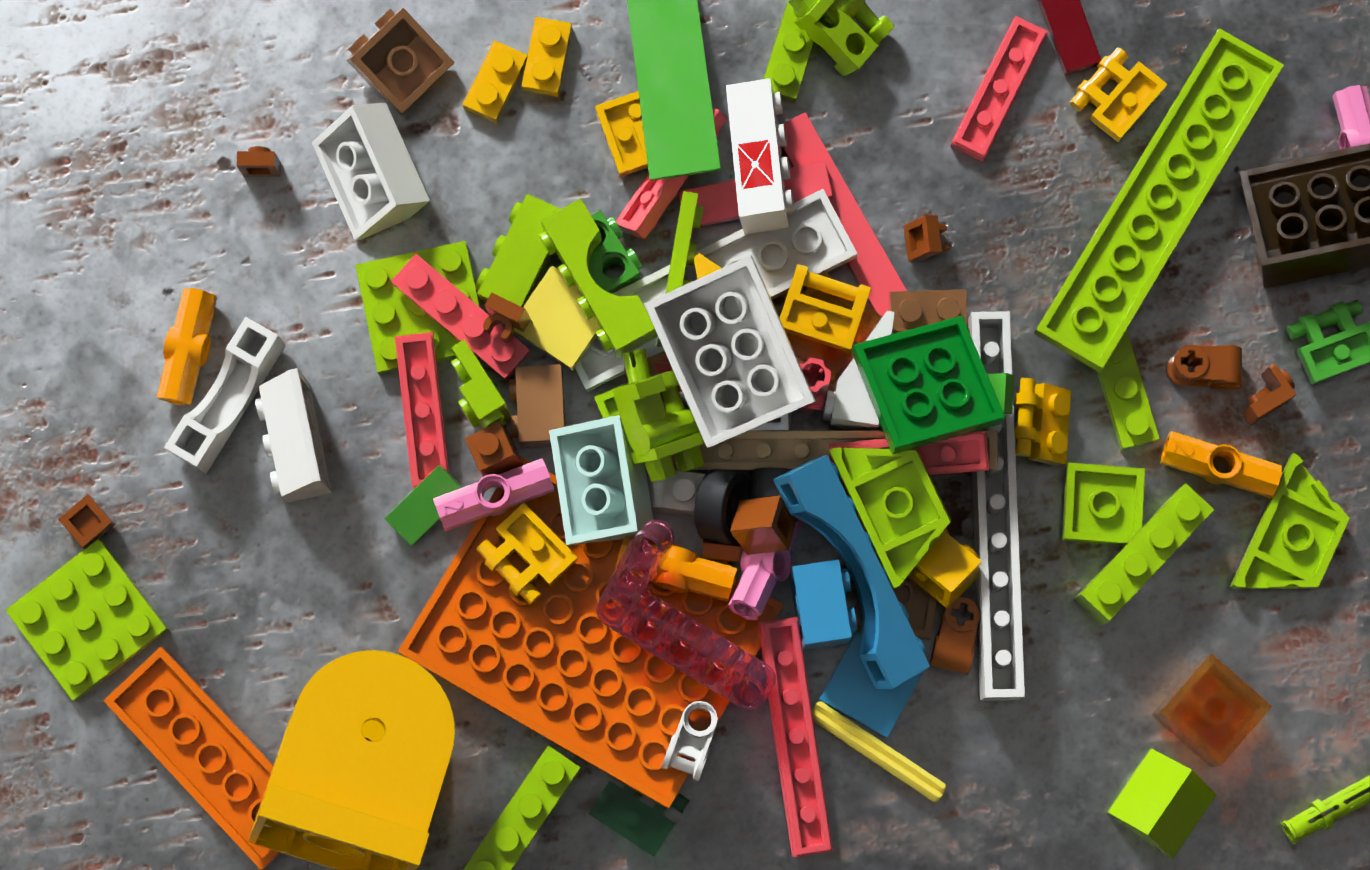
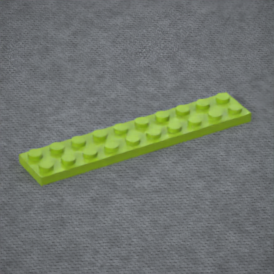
[1034,28,1284,373]

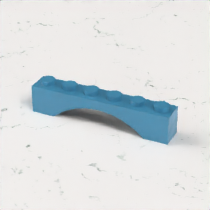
[773,455,930,690]

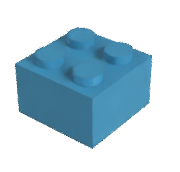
[789,559,857,651]

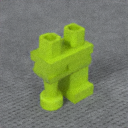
[788,0,895,77]
[612,370,705,482]

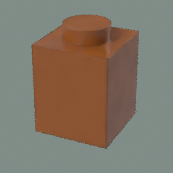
[465,421,524,476]
[730,496,797,555]

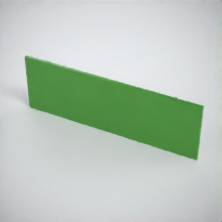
[627,0,721,181]

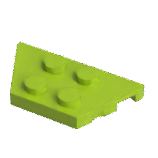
[829,447,951,588]
[1230,453,1350,589]

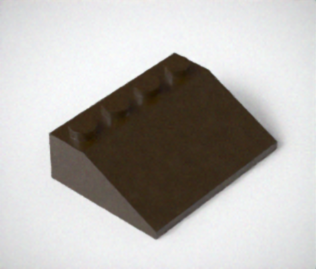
[1239,143,1370,289]

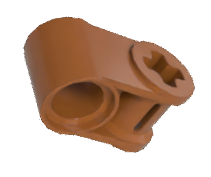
[1166,345,1243,390]
[930,597,980,675]

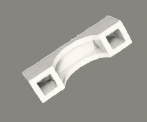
[164,317,286,474]

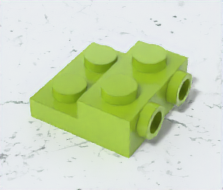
[451,339,511,429]

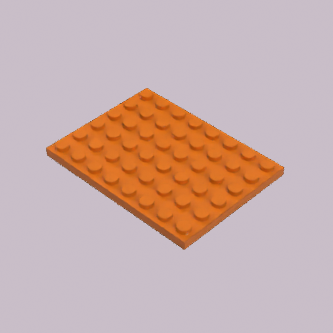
[397,456,784,810]

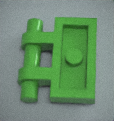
[1286,300,1370,385]

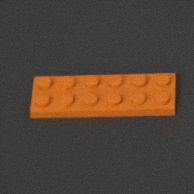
[103,647,282,870]

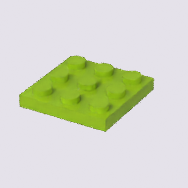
[355,241,480,375]
[5,539,169,702]

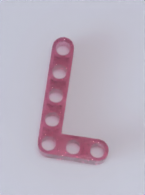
[596,520,776,710]

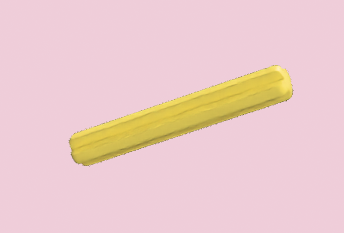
[812,701,947,802]

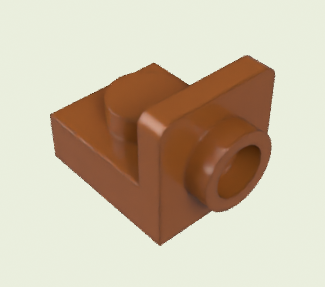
[1242,363,1297,426]

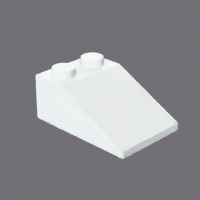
[823,311,895,431]

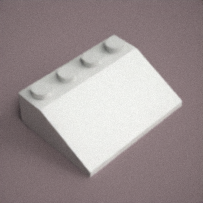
[644,255,816,448]

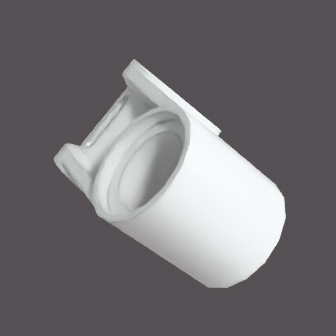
[661,701,718,782]

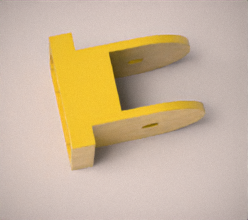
[247,650,455,870]

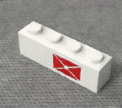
[726,78,795,234]

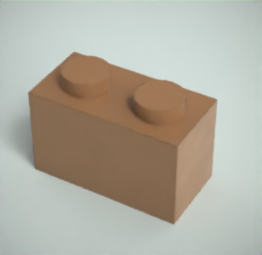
[509,364,566,449]

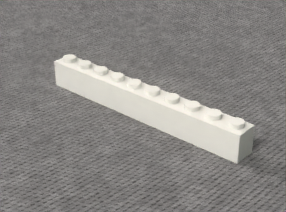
[967,311,1025,701]

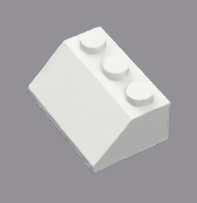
[312,103,430,241]
[255,368,332,503]

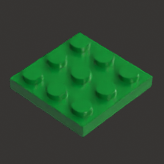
[851,316,1005,454]

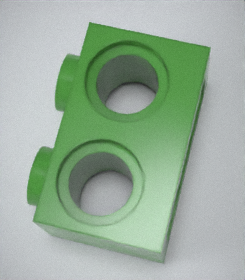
[589,210,643,294]

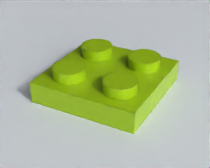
[1062,462,1145,545]

